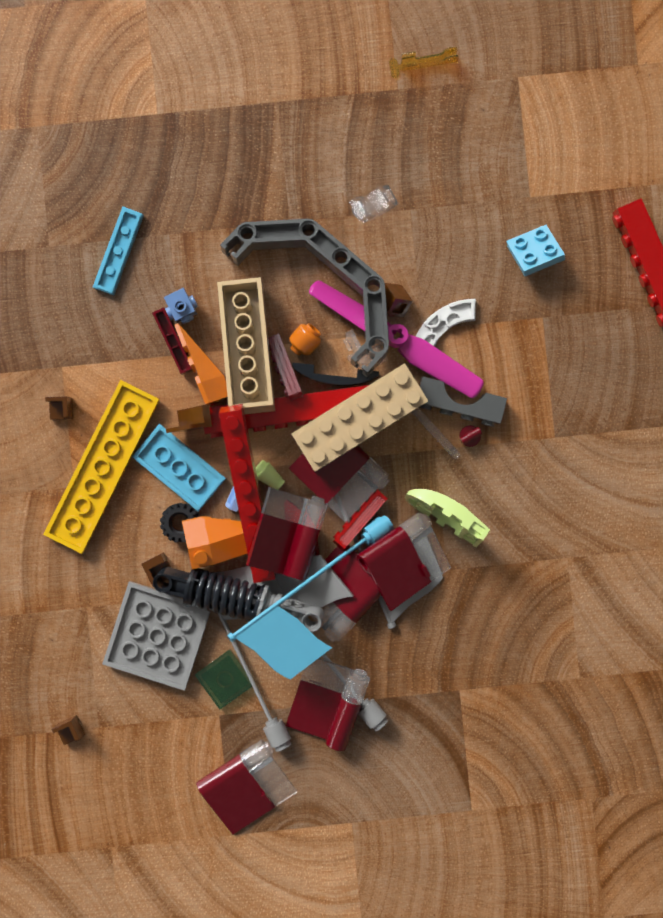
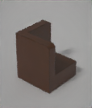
[385,283,413,318]
[45,396,73,420]
[141,552,171,587]
[51,715,85,745]

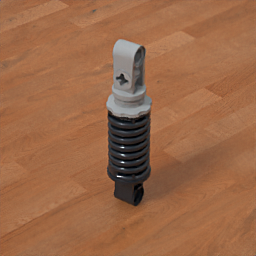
[153,567,324,632]

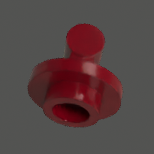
[459,425,482,447]

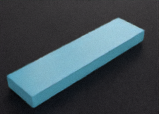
[93,207,144,295]

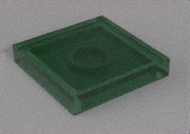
[195,649,252,710]

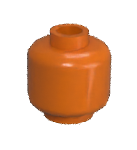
[289,323,321,356]

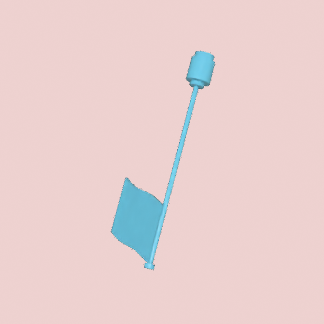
[227,515,394,680]

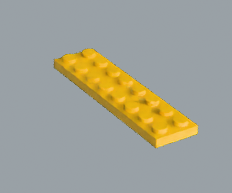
[43,380,160,554]

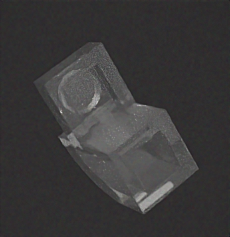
[349,185,399,223]
[343,329,388,369]

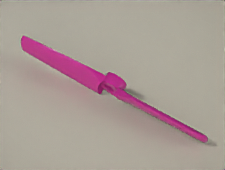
[309,280,484,398]

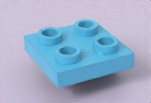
[506,225,565,276]

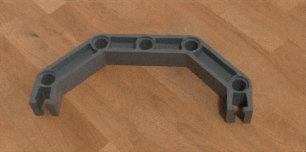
[220,219,389,377]

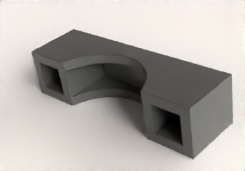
[419,376,507,427]

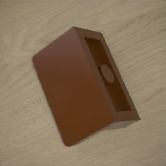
[166,405,212,433]

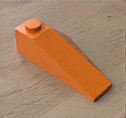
[175,323,228,406]
[182,516,248,569]

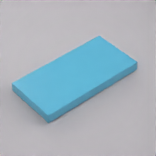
[132,424,226,512]

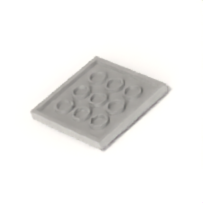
[102,581,211,691]

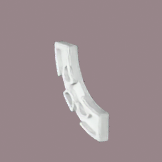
[416,299,476,347]

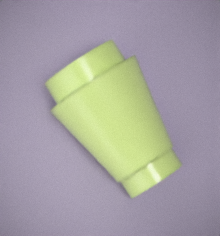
[256,460,285,491]

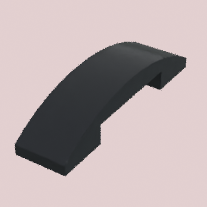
[292,363,379,386]

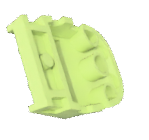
[405,489,490,547]

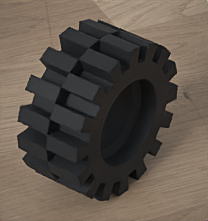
[160,503,200,543]

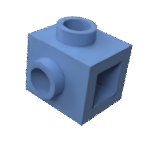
[164,288,198,324]

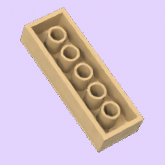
[217,277,275,414]
[291,363,428,472]

